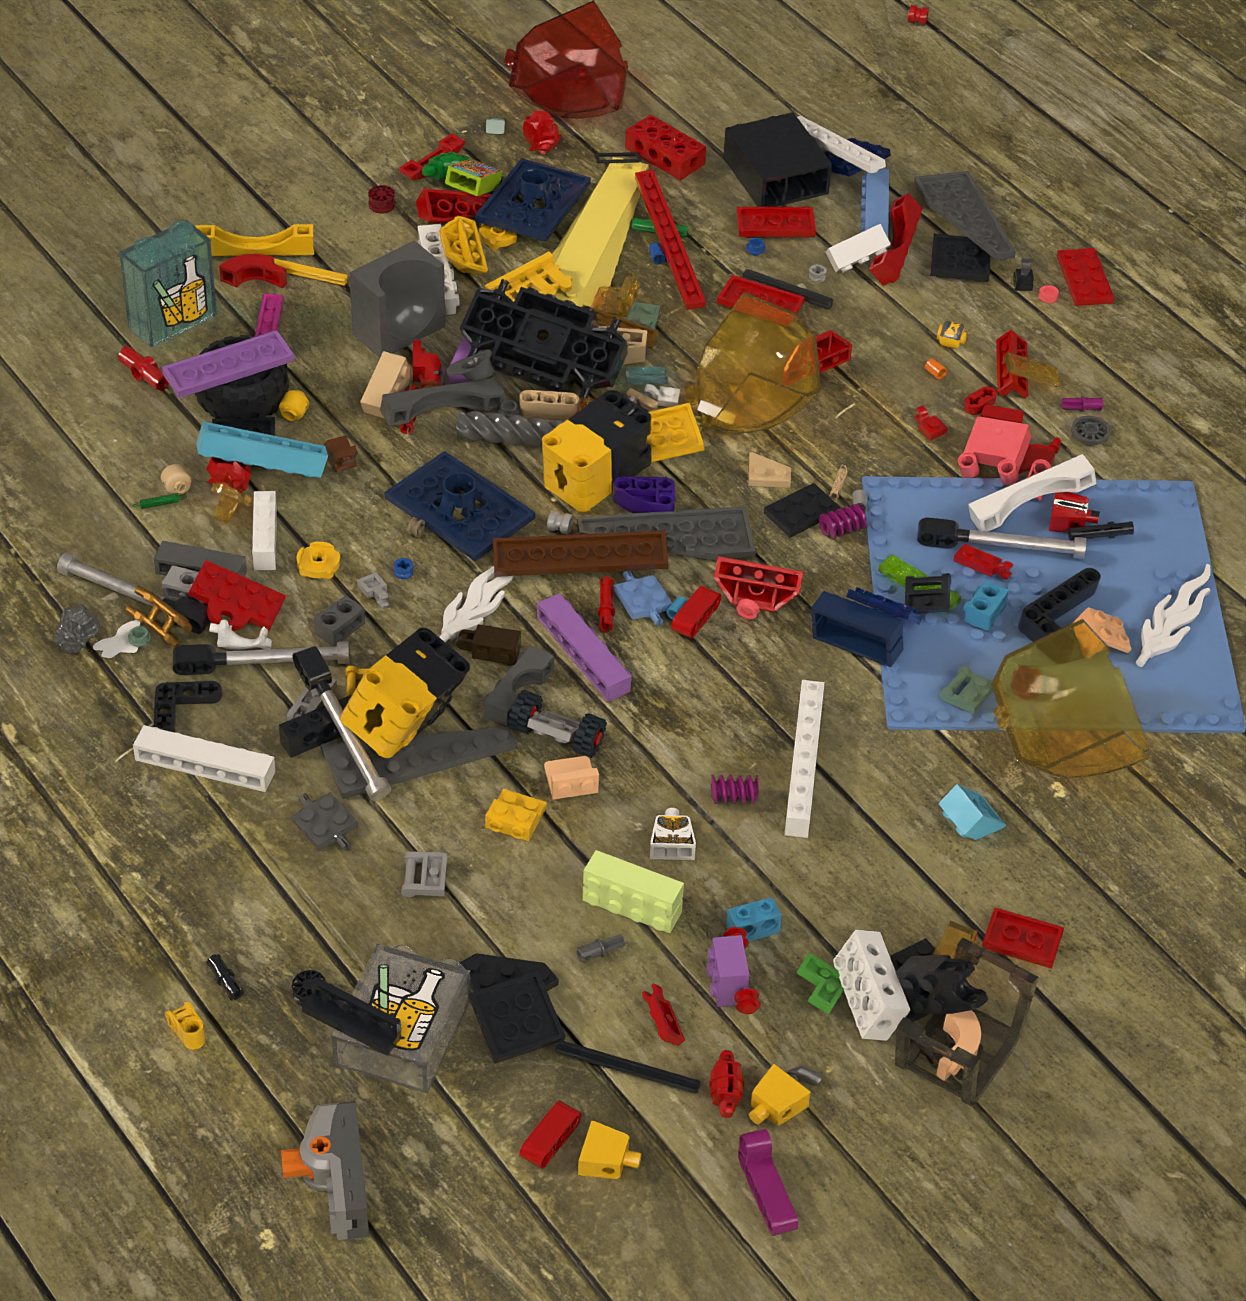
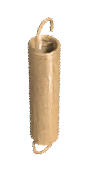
[829,465,847,502]

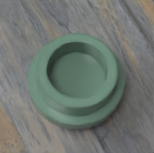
[128,626,151,647]

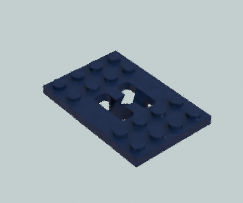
[475,158,591,242]
[384,451,535,562]

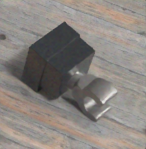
[1013,257,1034,291]

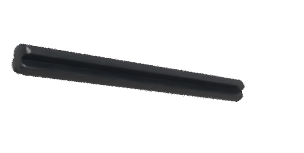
[555,1040,700,1094]

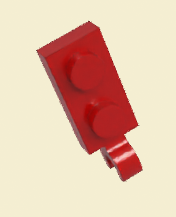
[953,543,1013,579]
[642,983,685,1046]

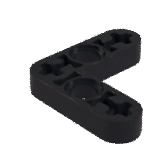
[153,681,222,733]

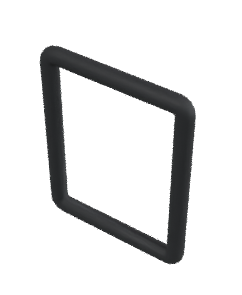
[595,152,641,163]

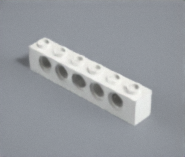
[418,224,460,315]

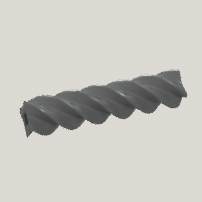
[456,410,565,447]

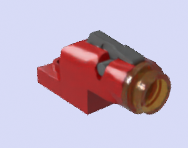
[412,340,447,389]

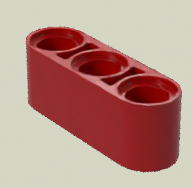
[671,585,722,639]
[519,1100,582,1169]

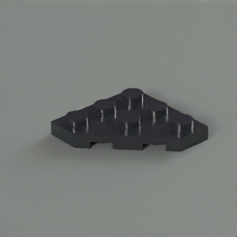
[456,953,559,991]

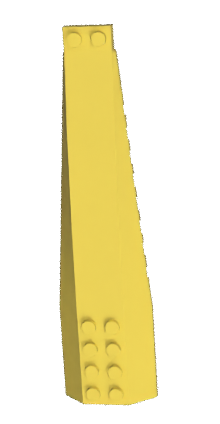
[531,157,649,341]

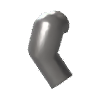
[786,1065,822,1086]

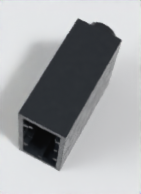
[723,112,832,207]

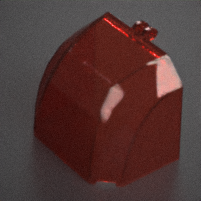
[504,0,628,119]

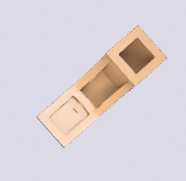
[936,1010,981,1081]

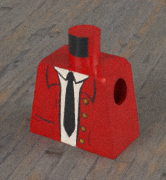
[1049,492,1100,532]

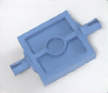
[614,571,672,626]

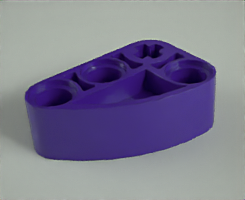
[613,476,675,513]

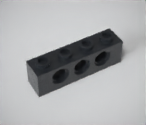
[279,694,353,758]

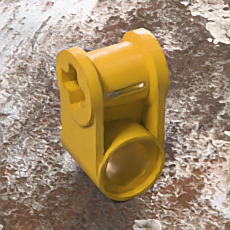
[165,1001,206,1050]

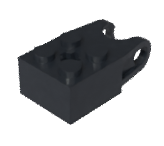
[896,955,988,1014]

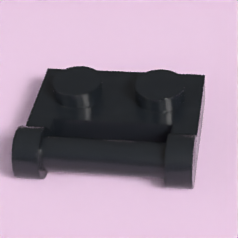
[905,573,951,614]

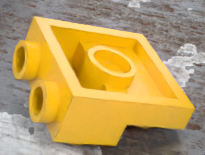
[485,788,547,841]

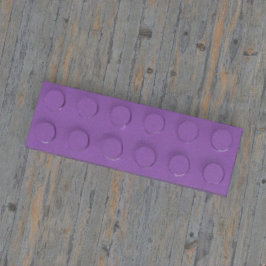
[162,330,294,398]

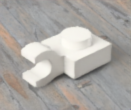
[644,384,680,407]

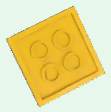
[647,403,705,462]

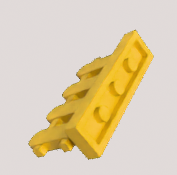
[485,252,572,302]

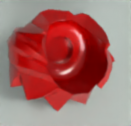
[523,111,561,156]
[206,457,252,495]

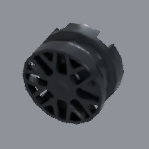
[291,970,326,1006]

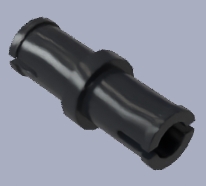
[206,954,244,1001]

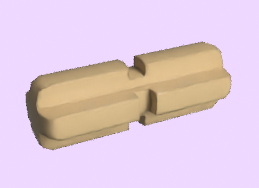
[626,388,658,412]

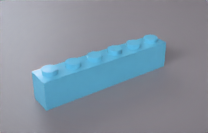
[196,422,328,478]

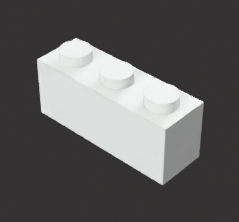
[826,224,891,273]

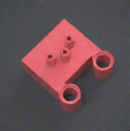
[958,416,1032,486]

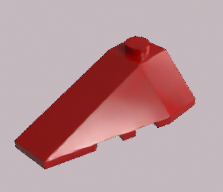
[416,188,492,224]

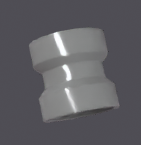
[547,510,574,535]

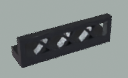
[302,977,401,1056]

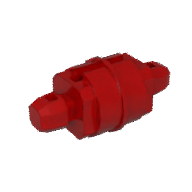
[709,1050,744,1118]

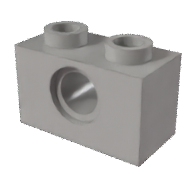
[162,565,207,605]

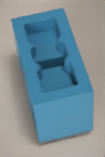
[963,580,1009,631]
[726,897,782,942]

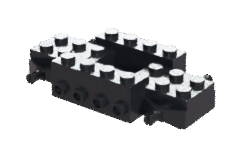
[459,279,628,400]

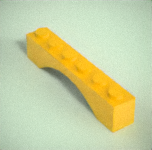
[195,224,314,257]

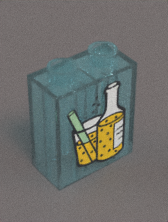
[119,220,217,347]

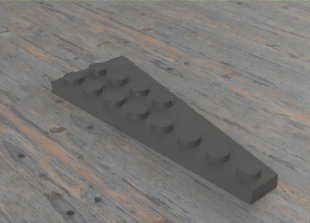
[320,727,517,799]

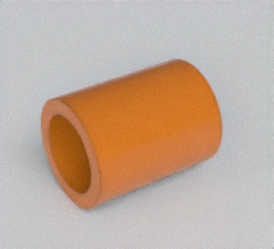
[925,358,947,380]

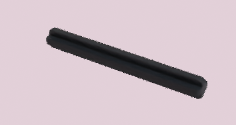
[742,269,833,309]

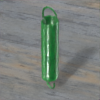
[132,493,187,509]

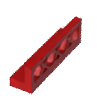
[996,329,1029,398]

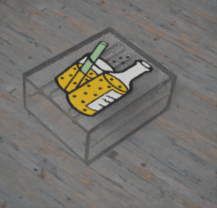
[331,943,471,1093]

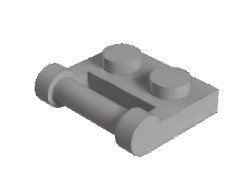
[401,852,447,898]

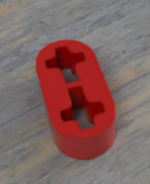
[964,386,997,415]

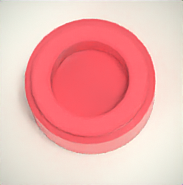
[1039,285,1059,303]
[736,599,760,619]

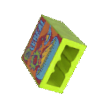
[445,159,503,196]

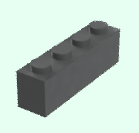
[154,541,247,577]

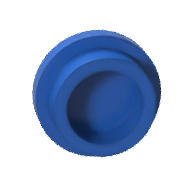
[746,238,766,256]

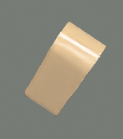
[519,390,579,420]

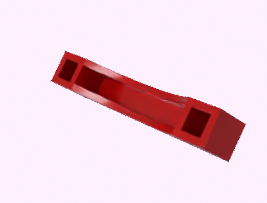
[869,192,923,286]

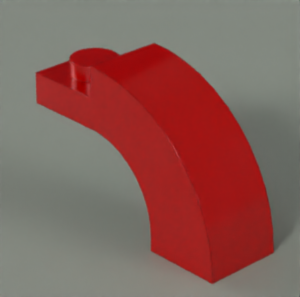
[219,254,287,288]

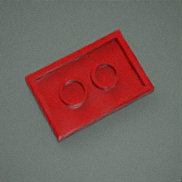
[982,907,1064,969]

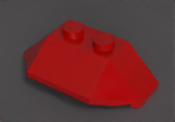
[784,330,852,388]
[714,556,804,612]

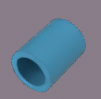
[667,597,688,620]

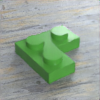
[796,953,844,1015]

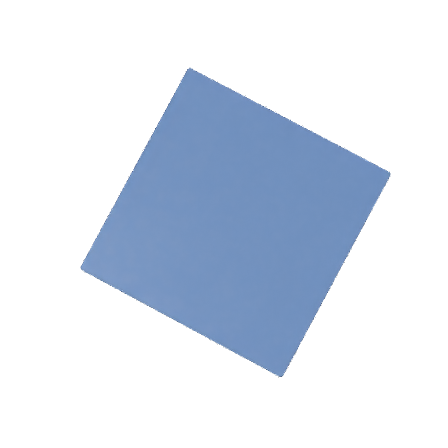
[862,476,1246,733]

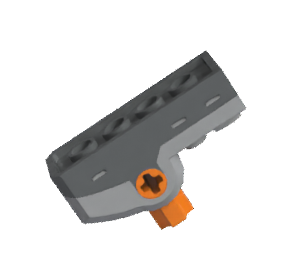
[281,1101,369,1240]

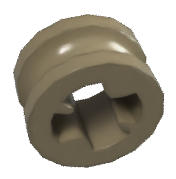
[407,517,425,538]

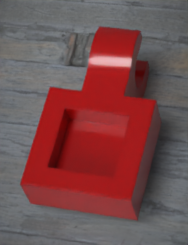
[914,405,948,441]

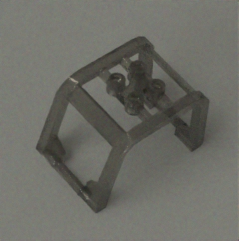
[895,937,1039,1107]

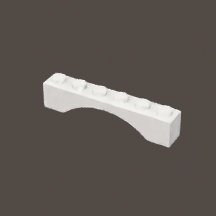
[968,454,1096,532]

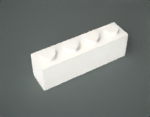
[252,491,277,571]

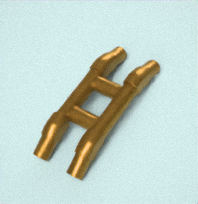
[125,585,192,649]

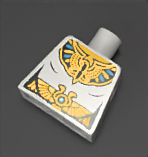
[650,808,696,860]

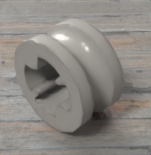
[809,264,827,283]

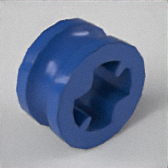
[394,558,413,579]

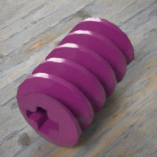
[819,504,867,539]
[711,775,759,804]

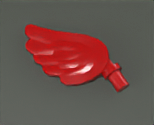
[1018,437,1061,474]

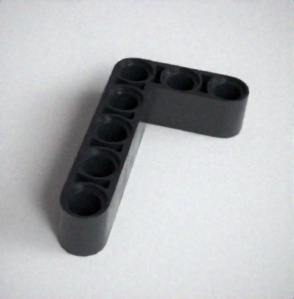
[1018,568,1101,662]

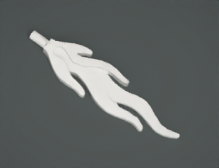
[1136,564,1210,667]
[439,566,514,642]

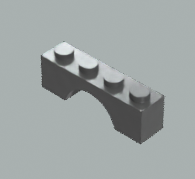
[482,645,554,727]

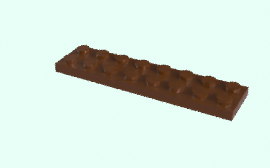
[493,530,668,577]

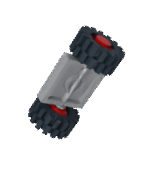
[508,690,607,758]

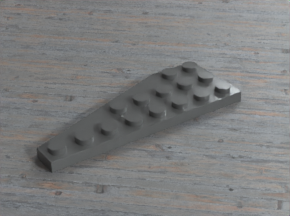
[577,506,756,560]

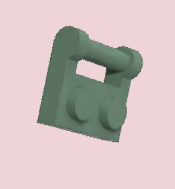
[939,666,996,714]

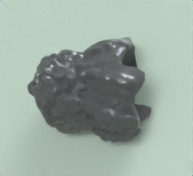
[53,604,100,654]

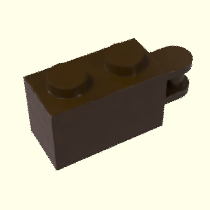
[456,624,521,665]

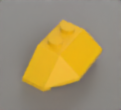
[439,216,488,275]

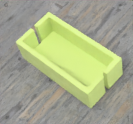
[583,850,684,933]

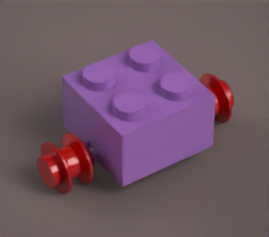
[706,927,761,1015]

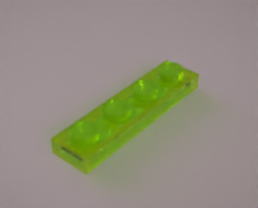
[878,554,961,614]

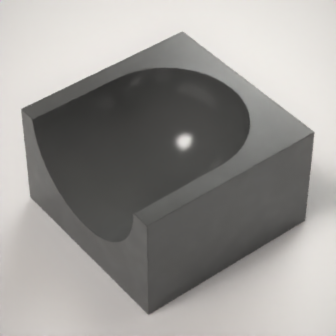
[350,240,445,358]

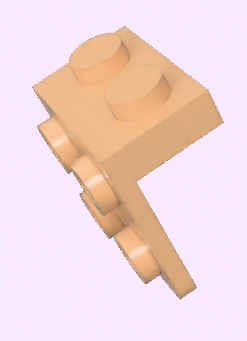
[1071,607,1132,658]
[544,756,599,800]

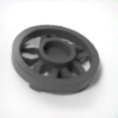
[1071,416,1110,446]

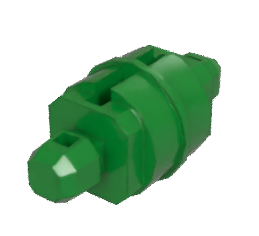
[422,152,470,180]

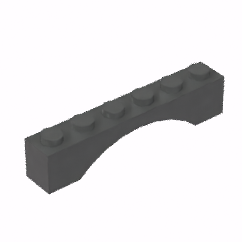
[380,378,505,426]

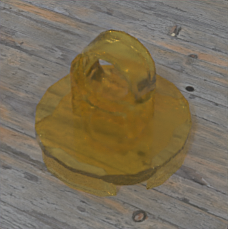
[211,482,253,523]

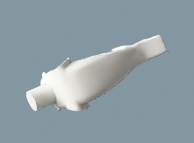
[209,620,272,650]

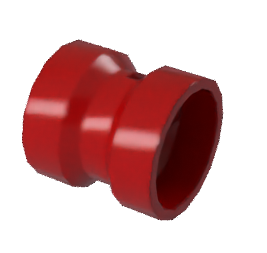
[908,5,929,25]

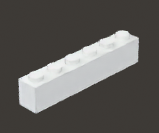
[133,725,275,792]

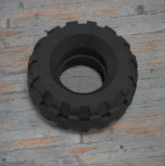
[195,335,289,419]

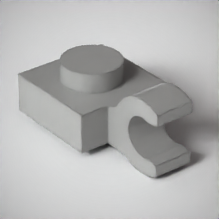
[357,572,389,609]

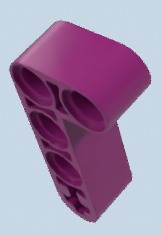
[738,1128,798,1236]

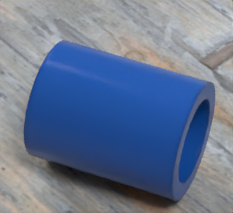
[648,243,666,264]

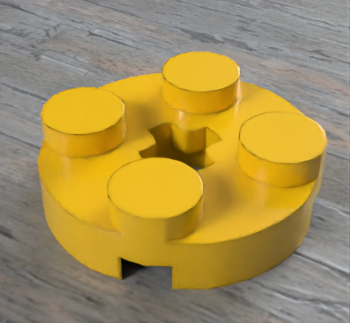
[479,224,517,250]
[296,542,340,580]

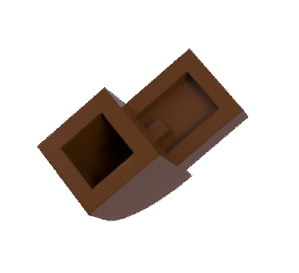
[323,435,358,472]

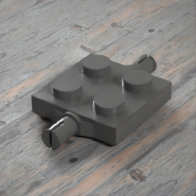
[292,792,358,851]

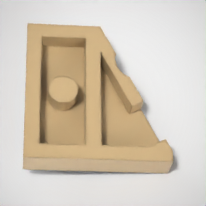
[748,452,791,488]

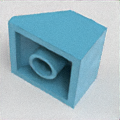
[938,784,1006,840]

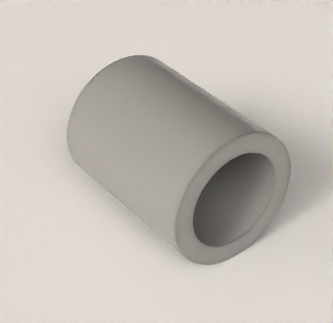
[852,490,868,511]

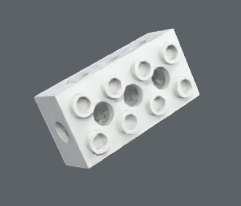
[833,930,910,1041]

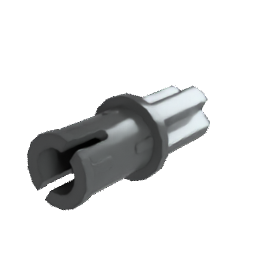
[576,934,625,963]

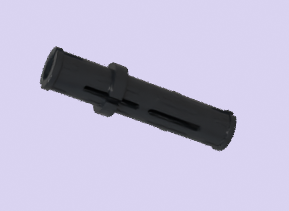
[1068,521,1134,541]

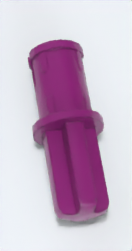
[1061,396,1103,412]

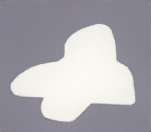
[93,620,140,658]

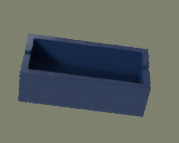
[811,591,904,667]

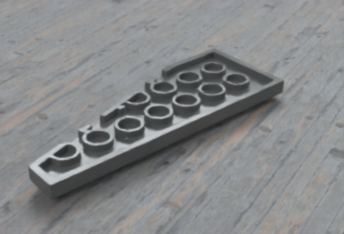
[914,171,1016,260]

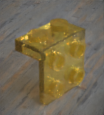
[591,273,639,317]

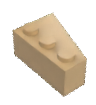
[598,326,647,365]
[360,351,412,418]

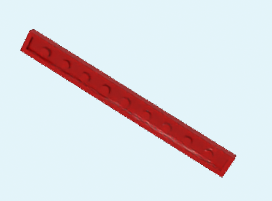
[635,170,706,310]

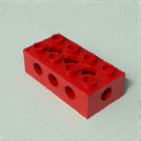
[625,114,706,181]

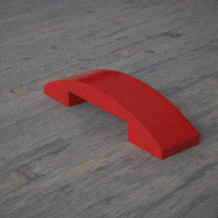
[398,133,465,180]

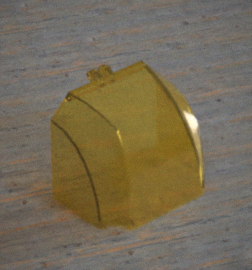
[684,292,821,433]
[991,619,1150,779]

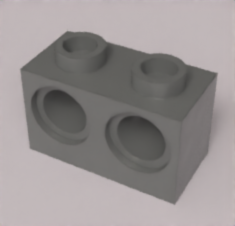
[314,595,365,646]

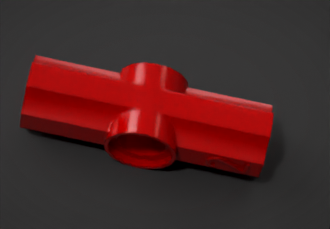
[118,346,169,391]

